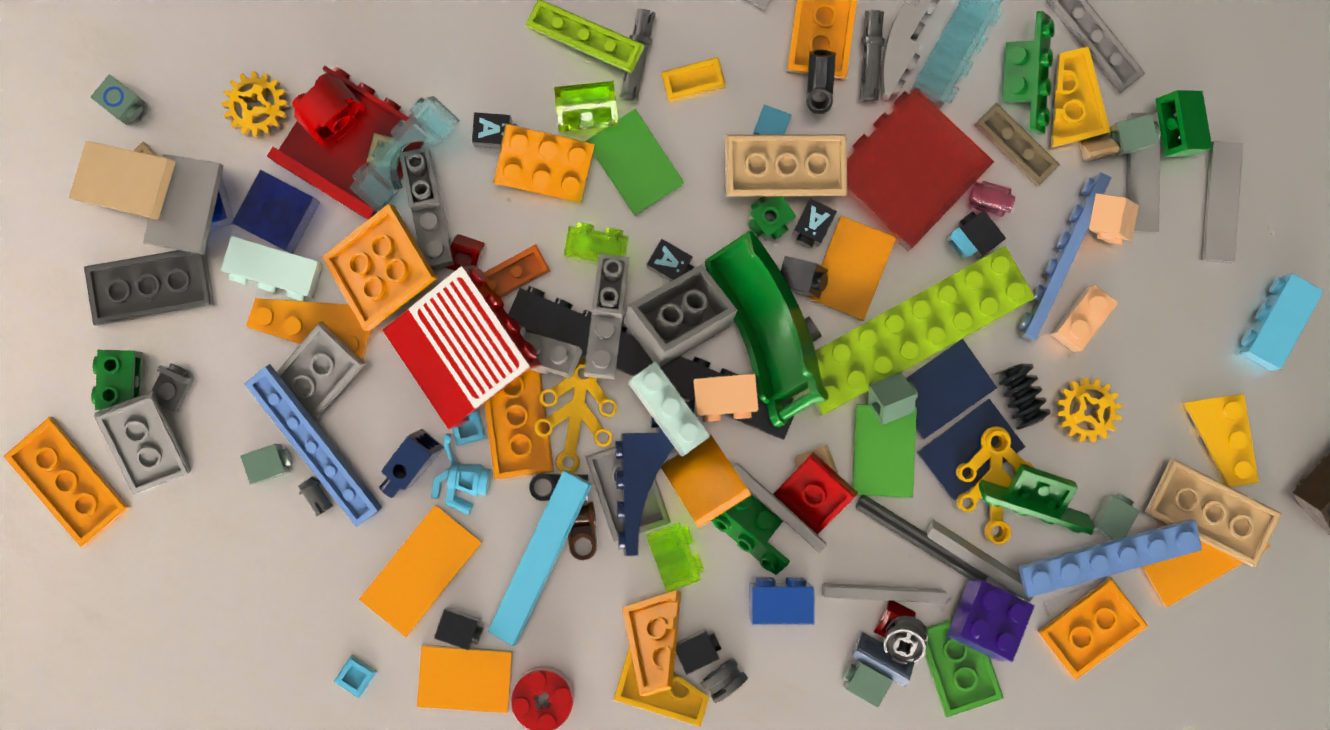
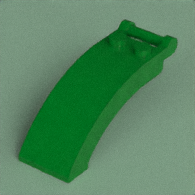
[704,230,829,428]

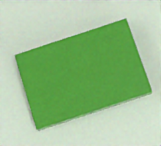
[586,109,684,216]
[853,404,917,498]
[923,618,1004,717]

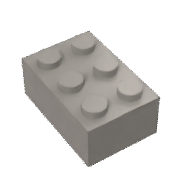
[623,264,737,367]

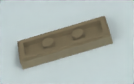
[974,102,1060,187]

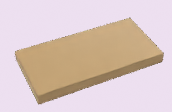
[725,134,847,197]
[69,141,176,220]
[1144,459,1282,568]

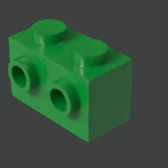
[1155,90,1213,157]
[91,350,143,411]

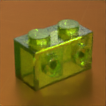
[554,81,619,132]
[563,222,629,265]
[646,522,704,593]

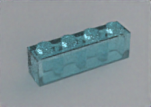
[909,0,1003,109]

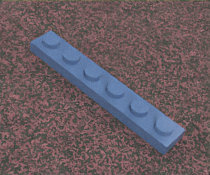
[1019,172,1112,342]
[244,364,382,527]
[1018,519,1202,598]

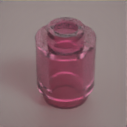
[968,181,1015,217]

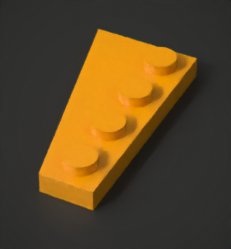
[246,298,374,359]

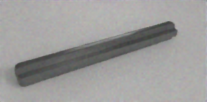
[855,495,988,581]

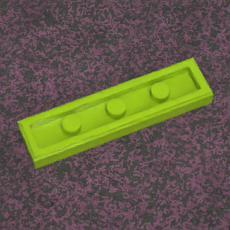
[525,0,645,74]

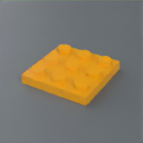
[322,204,437,331]

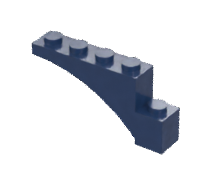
[615,401,694,556]

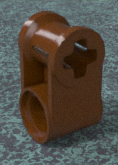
[568,501,597,560]

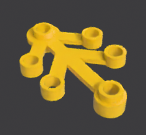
[534,358,617,473]
[956,426,1034,545]

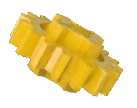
[221,71,289,138]
[1055,377,1123,443]

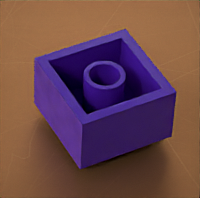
[946,580,1035,662]

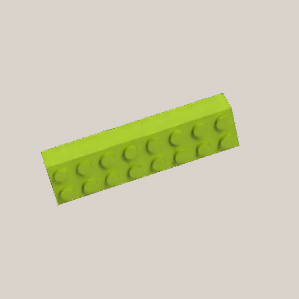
[806,245,1035,416]

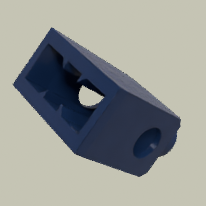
[379,429,444,498]

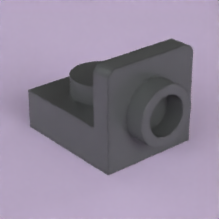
[151,363,194,412]

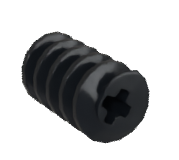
[995,363,1051,430]

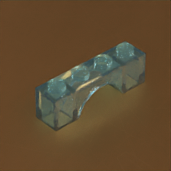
[349,96,461,212]

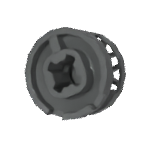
[883,616,928,665]
[700,658,748,703]

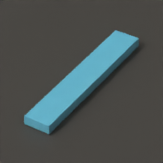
[488,470,592,646]

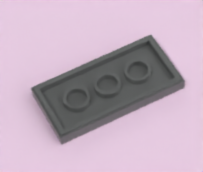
[84,250,214,326]

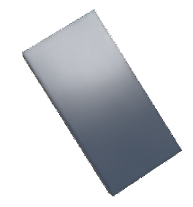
[852,632,914,687]

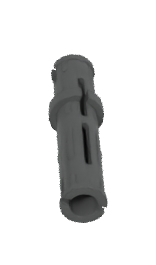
[619,9,656,101]
[859,10,885,102]

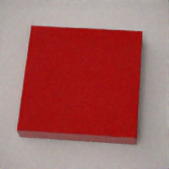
[773,452,858,535]

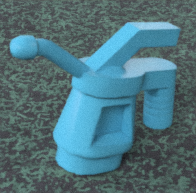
[431,433,491,515]

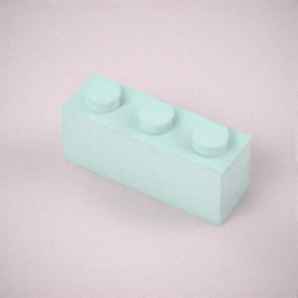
[221,236,324,301]
[628,361,710,457]

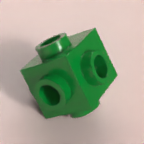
[747,196,796,241]

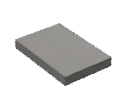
[143,154,224,254]
[277,321,366,421]
[94,391,191,494]
[585,447,671,542]

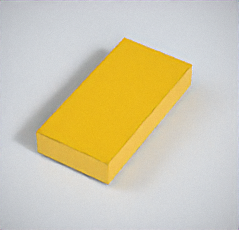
[661,57,726,102]

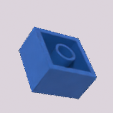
[749,577,814,624]

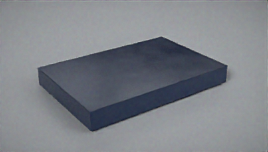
[906,339,997,439]
[916,399,1026,501]

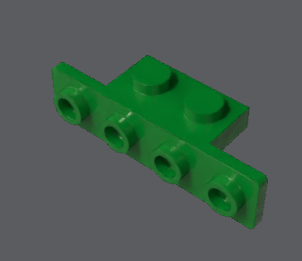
[1003,11,1055,134]
[978,464,1095,535]
[711,493,790,575]

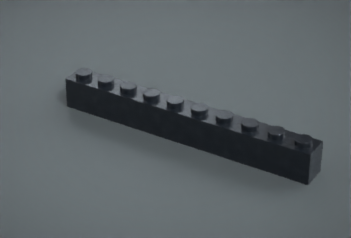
[508,286,794,440]

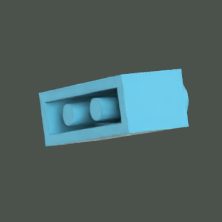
[1239,273,1324,371]

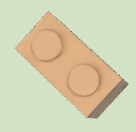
[1089,194,1139,245]
[1050,284,1118,353]
[693,374,758,422]

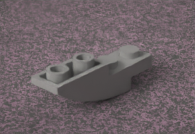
[880,0,940,102]
[399,147,454,270]
[584,254,630,380]
[519,325,583,378]

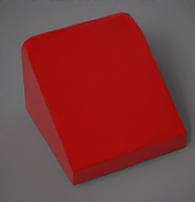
[445,234,485,271]
[874,601,916,638]

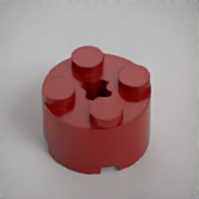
[292,73,365,146]
[511,666,574,730]

